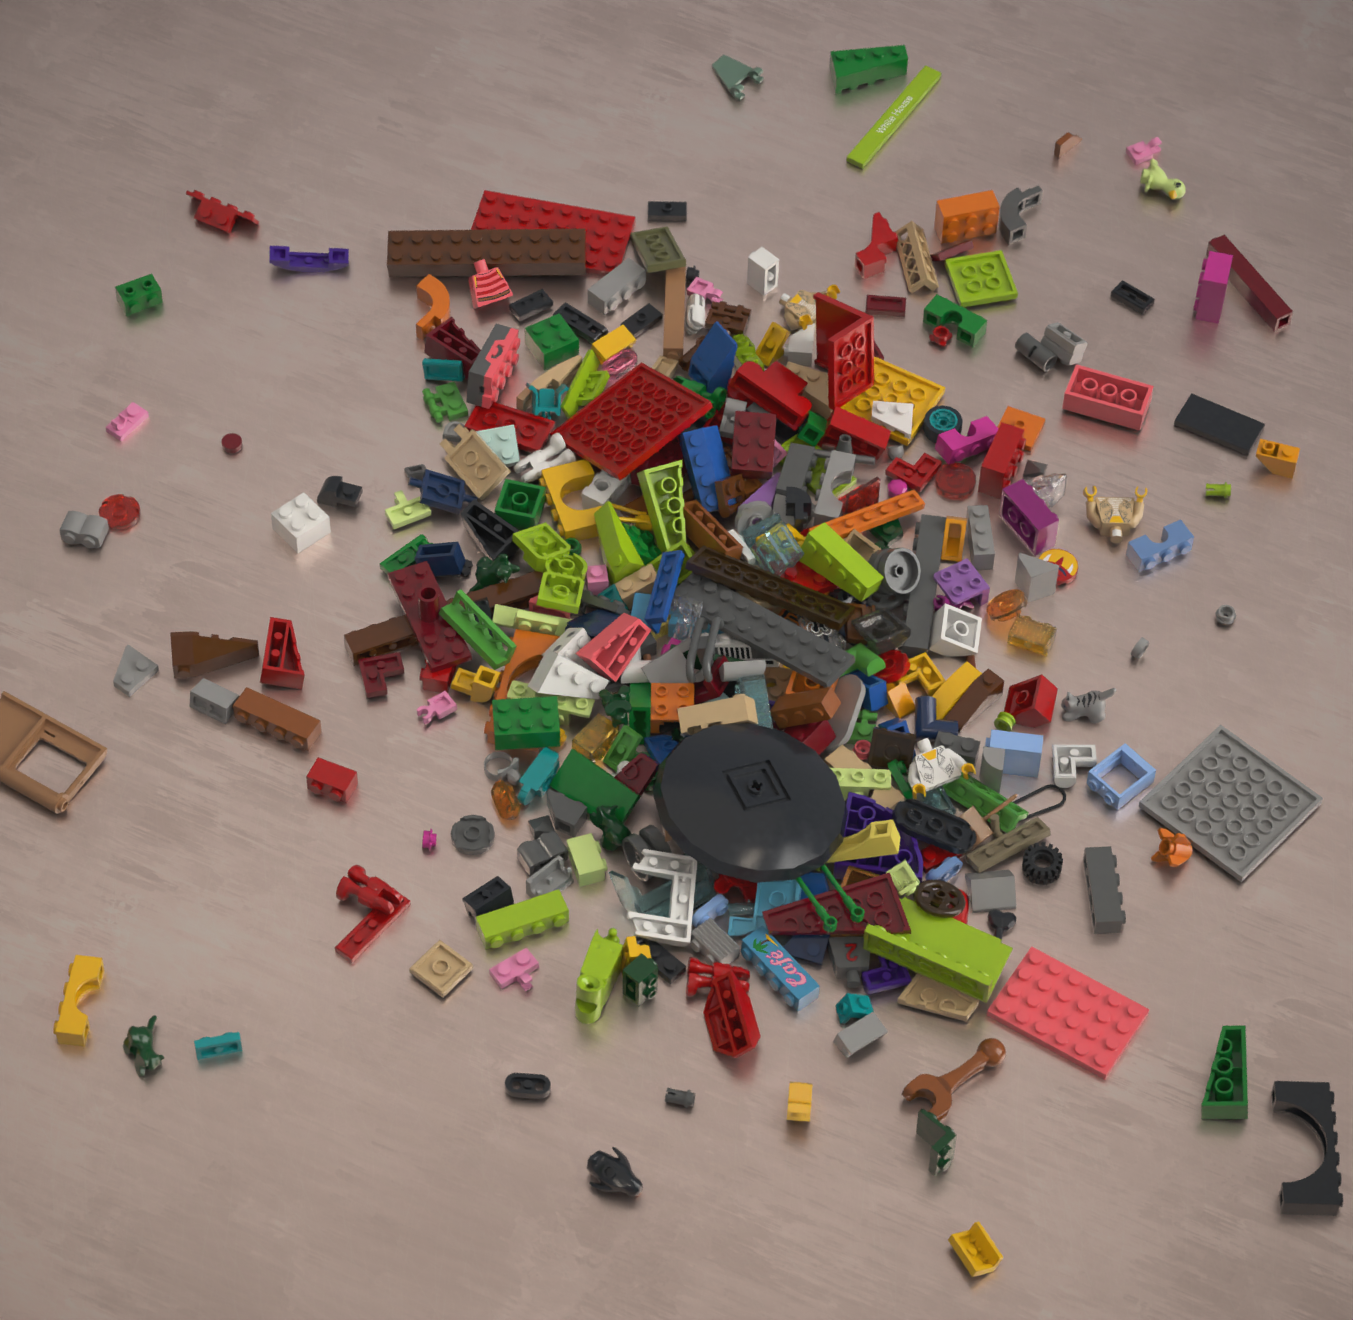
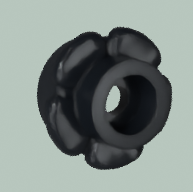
[686,266,699,283]

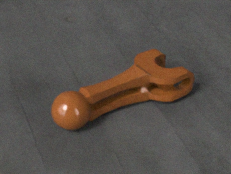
[901,1038,1006,1122]

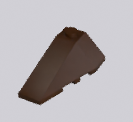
[170,631,259,679]

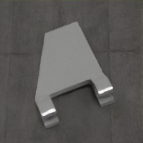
[641,637,704,684]

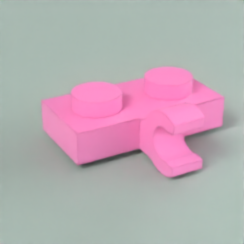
[489,948,539,992]

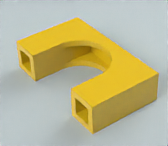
[539,459,602,541]

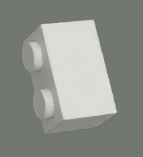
[747,247,779,296]

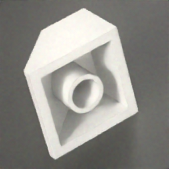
[928,603,982,657]

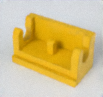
[591,325,637,365]

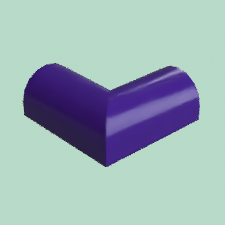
[861,955,912,995]

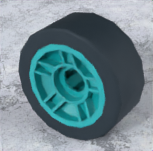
[923,405,963,443]

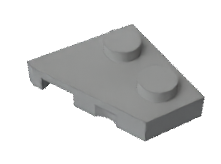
[113,645,159,697]

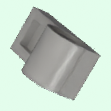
[719,398,747,439]

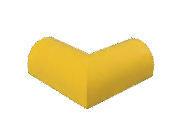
[894,652,946,697]

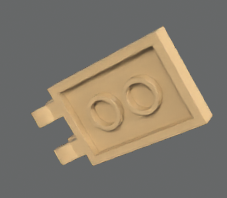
[440,424,511,501]

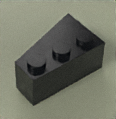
[460,499,520,561]

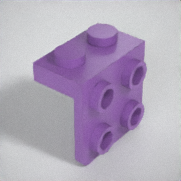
[933,558,990,606]

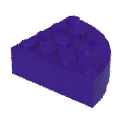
[833,792,923,883]

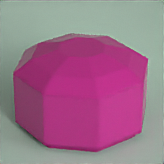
[887,479,908,498]

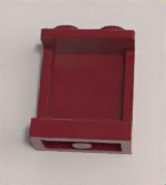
[693,655,729,705]

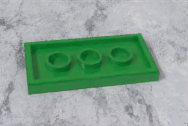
[550,749,641,824]

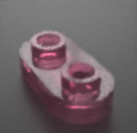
[602,349,637,380]

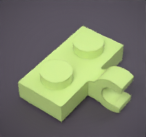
[385,490,431,530]

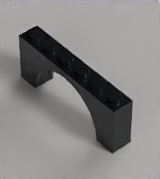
[1271,1081,1343,1216]

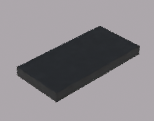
[1174,393,1265,455]

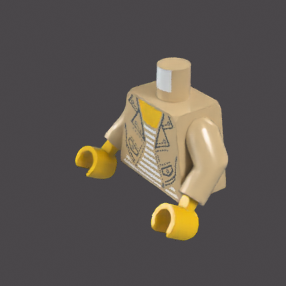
[779,284,840,330]
[1083,486,1147,543]

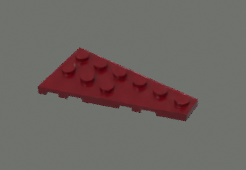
[762,872,911,935]

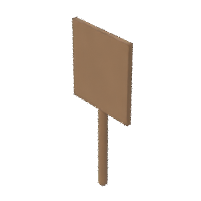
[959,794,1017,855]

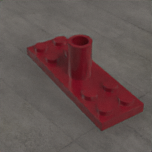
[387,561,472,673]

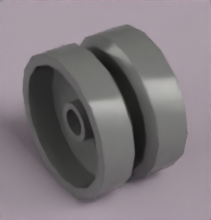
[868,548,921,595]
[622,825,672,882]

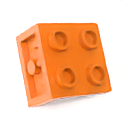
[651,683,694,733]

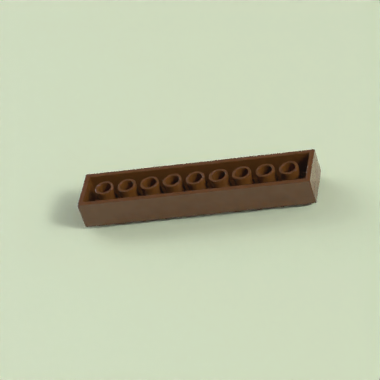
[387,229,586,277]

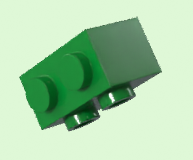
[115,273,163,316]

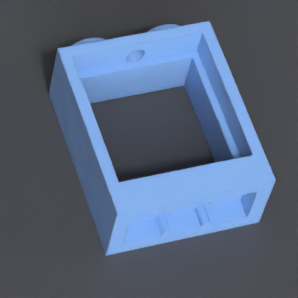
[1087,743,1156,810]

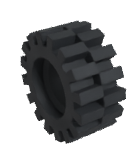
[1022,842,1063,885]

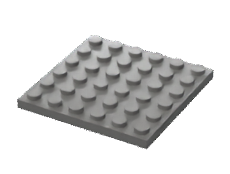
[1139,725,1323,882]

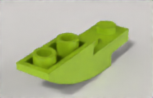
[733,334,765,371]

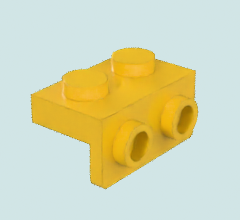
[948,1221,1003,1277]

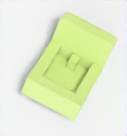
[886,860,920,896]

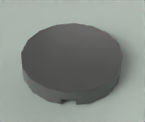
[451,815,495,855]

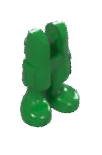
[673,375,727,419]

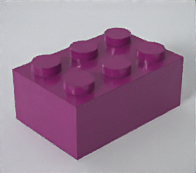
[999,479,1059,556]

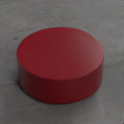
[221,433,242,454]

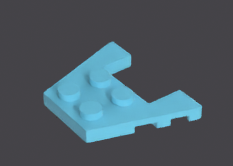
[728,878,802,938]

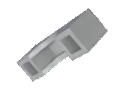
[811,450,856,526]

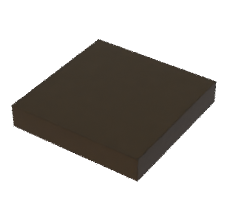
[868,727,917,777]

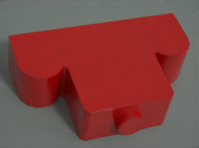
[729,361,812,431]

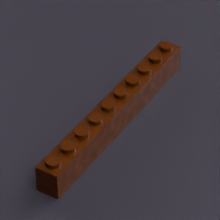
[344,571,543,666]

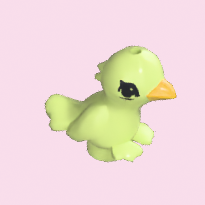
[1140,159,1186,200]

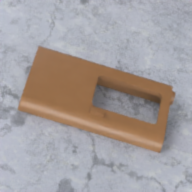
[0,691,107,814]

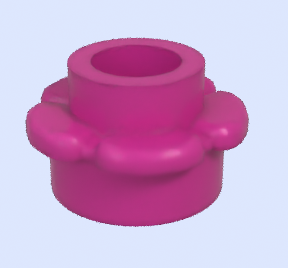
[422,829,437,850]

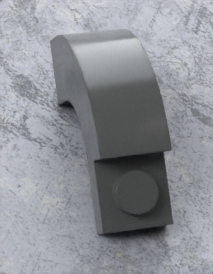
[999,185,1043,244]

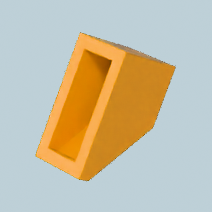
[941,516,967,562]

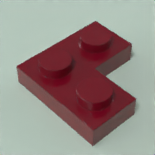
[358,652,404,698]

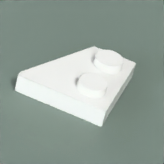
[871,401,913,439]

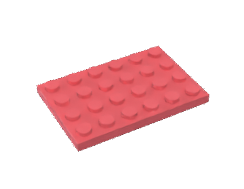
[987,946,1150,1079]

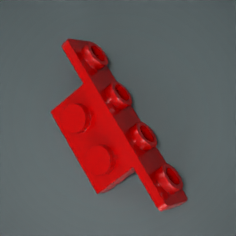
[186,190,259,234]

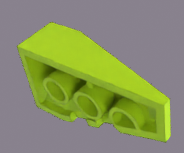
[594,501,645,585]

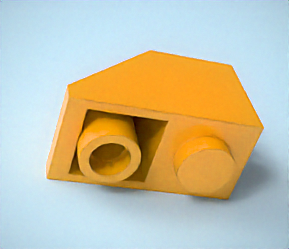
[1256,439,1300,479]

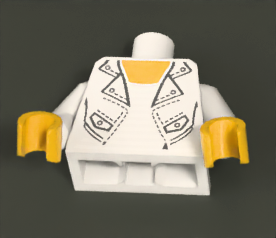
[907,738,976,799]

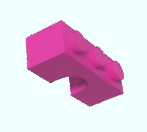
[935,416,998,465]

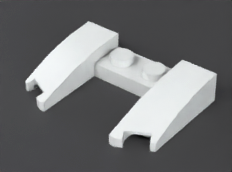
[627,849,697,947]

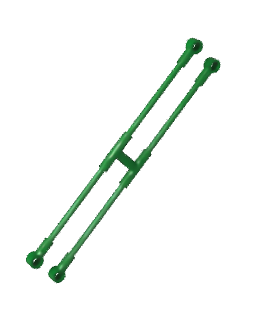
[795,865,865,932]

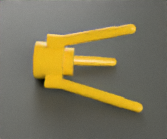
[611,503,652,531]

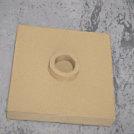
[409,940,473,998]

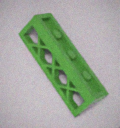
[439,589,517,670]
[939,772,1029,833]

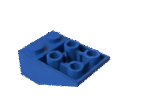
[688,321,737,393]

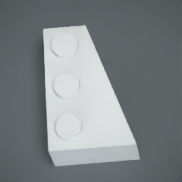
[528,649,609,700]

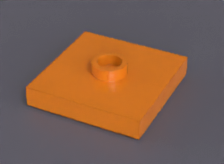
[997,406,1046,452]

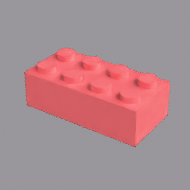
[1062,364,1154,431]

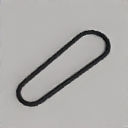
[1013,784,1066,822]

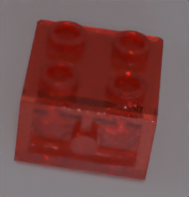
[838,477,881,516]

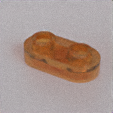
[491,780,520,820]

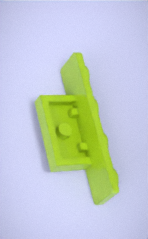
[561,350,610,419]

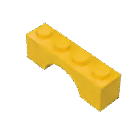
[53,955,104,1047]

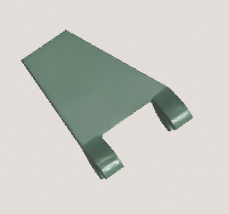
[712,55,764,101]

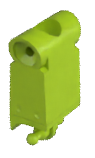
[575,928,623,1024]

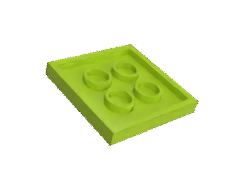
[945,250,1018,307]

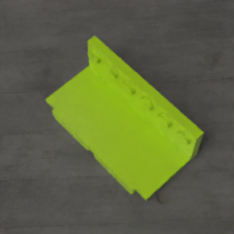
[863,897,1013,1003]

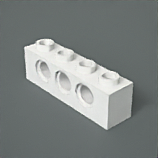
[581,470,631,509]

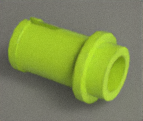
[1206,482,1231,498]

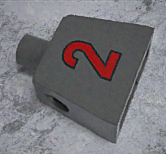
[828,936,870,988]

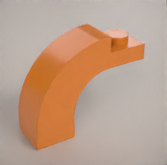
[416,274,450,341]

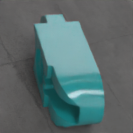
[517,747,560,806]

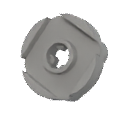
[735,501,776,541]

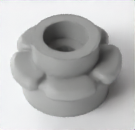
[1215,605,1236,624]

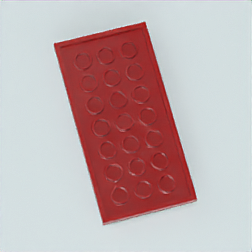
[471,190,636,276]

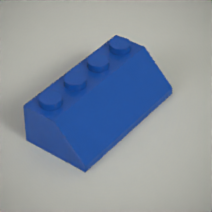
[678,425,736,512]

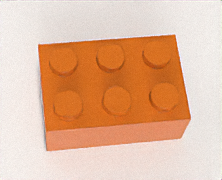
[934,190,1000,244]

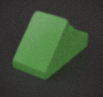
[603,725,643,772]

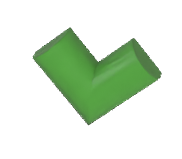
[839,643,886,678]

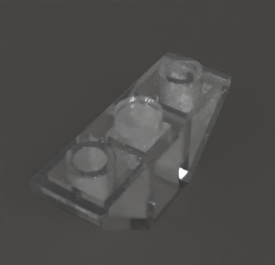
[1023,473,1067,508]

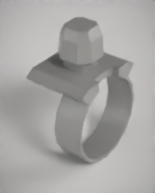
[484,751,522,786]

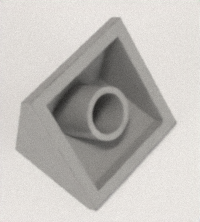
[1015,553,1059,603]
[965,869,1016,913]

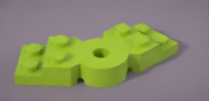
[512,522,588,614]

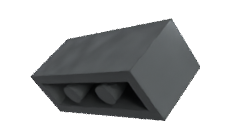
[776,443,818,496]

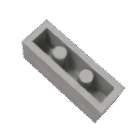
[587,258,646,315]
[966,505,995,570]

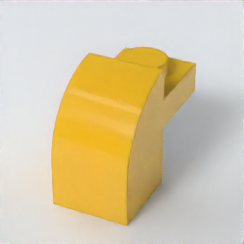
[451,665,500,702]
[787,1081,813,1122]

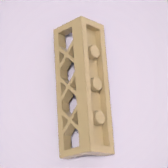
[895,221,939,293]

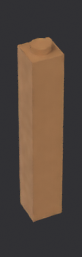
[663,267,686,360]

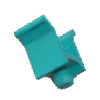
[526,383,569,420]

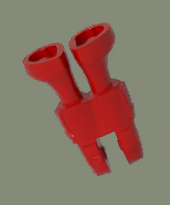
[336,865,403,915]
[686,957,750,997]

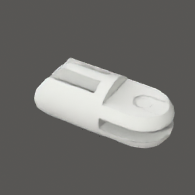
[685,293,705,335]

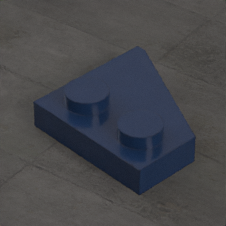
[783,935,831,965]

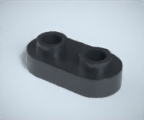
[505,1073,551,1099]

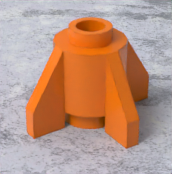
[1151,828,1192,867]

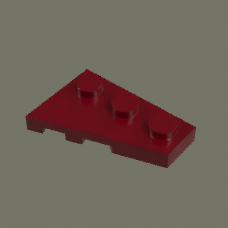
[615,753,660,801]

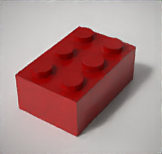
[978,422,1026,499]

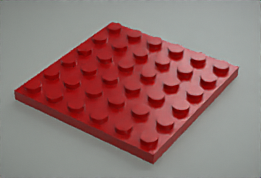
[550,362,713,481]

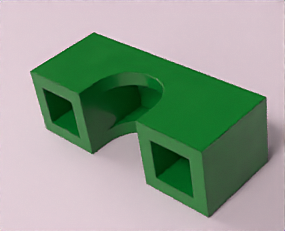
[923,294,987,348]

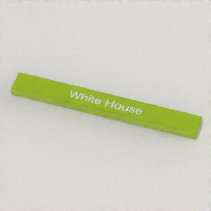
[846,65,942,169]

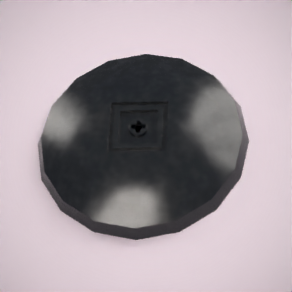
[653,723,848,883]

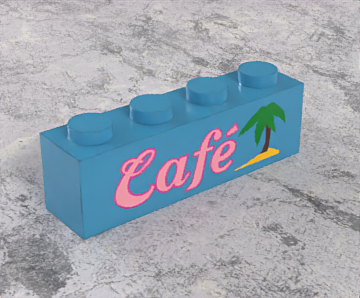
[741,925,820,1012]

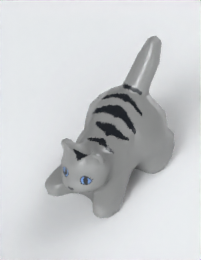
[1061,688,1116,724]

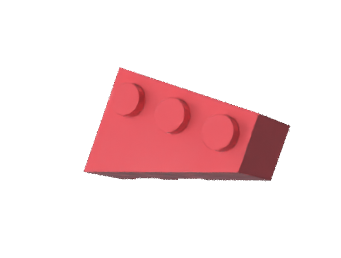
[575,613,651,682]

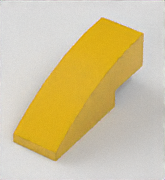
[932,661,982,720]

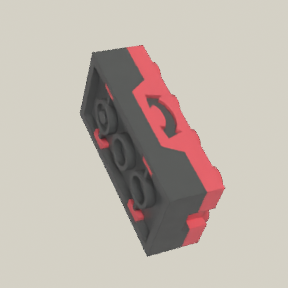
[466,324,521,409]

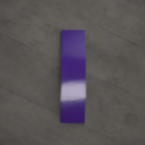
[269,246,349,272]

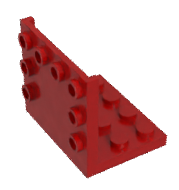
[813,292,874,410]

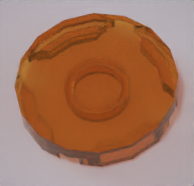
[986,589,1028,622]

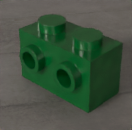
[622,953,658,1007]

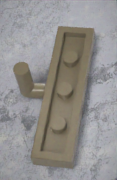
[966,814,1051,873]

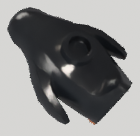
[587,1147,643,1196]

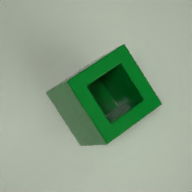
[797,411,827,447]

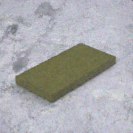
[630,226,686,273]

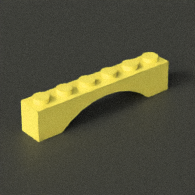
[826,820,900,863]

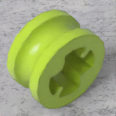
[994,712,1016,731]

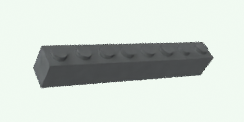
[898,514,946,659]

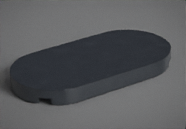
[892,799,976,854]

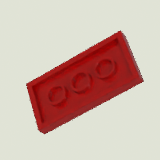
[464,402,555,453]

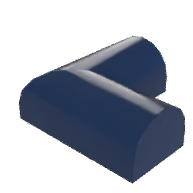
[914,696,958,742]

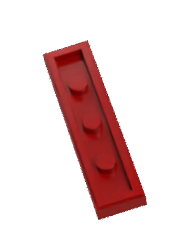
[335,894,411,963]

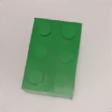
[492,696,560,750]

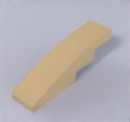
[516,355,582,411]

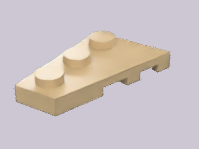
[897,973,979,1021]

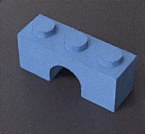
[1126,520,1194,572]

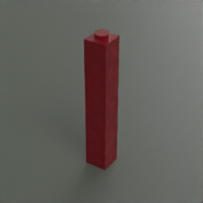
[1206,234,1293,332]

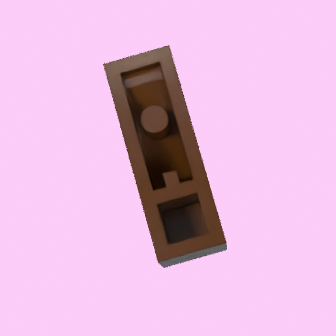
[944,668,1004,732]

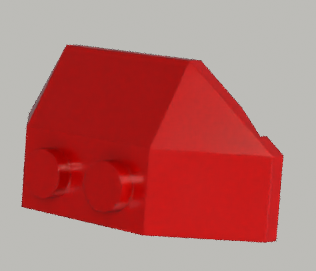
[703,970,761,1058]

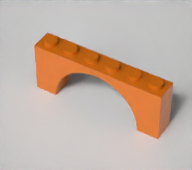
[484,629,560,752]

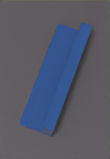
[644,550,685,634]

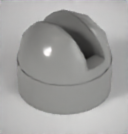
[887,445,904,460]

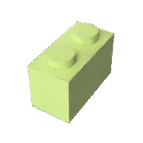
[566,833,608,887]

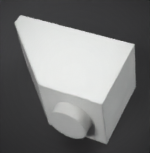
[784,323,815,366]

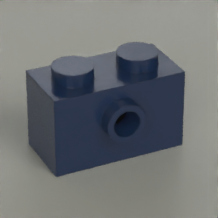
[414,541,466,577]

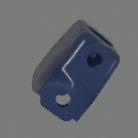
[565,609,620,640]

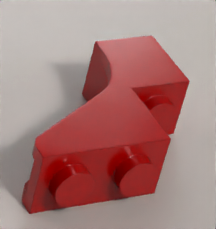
[854,212,898,279]

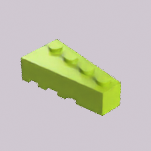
[637,460,686,552]
[796,522,884,601]

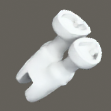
[513,433,576,483]

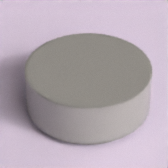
[1131,637,1149,659]

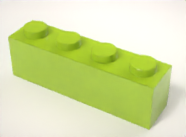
[476,889,569,950]

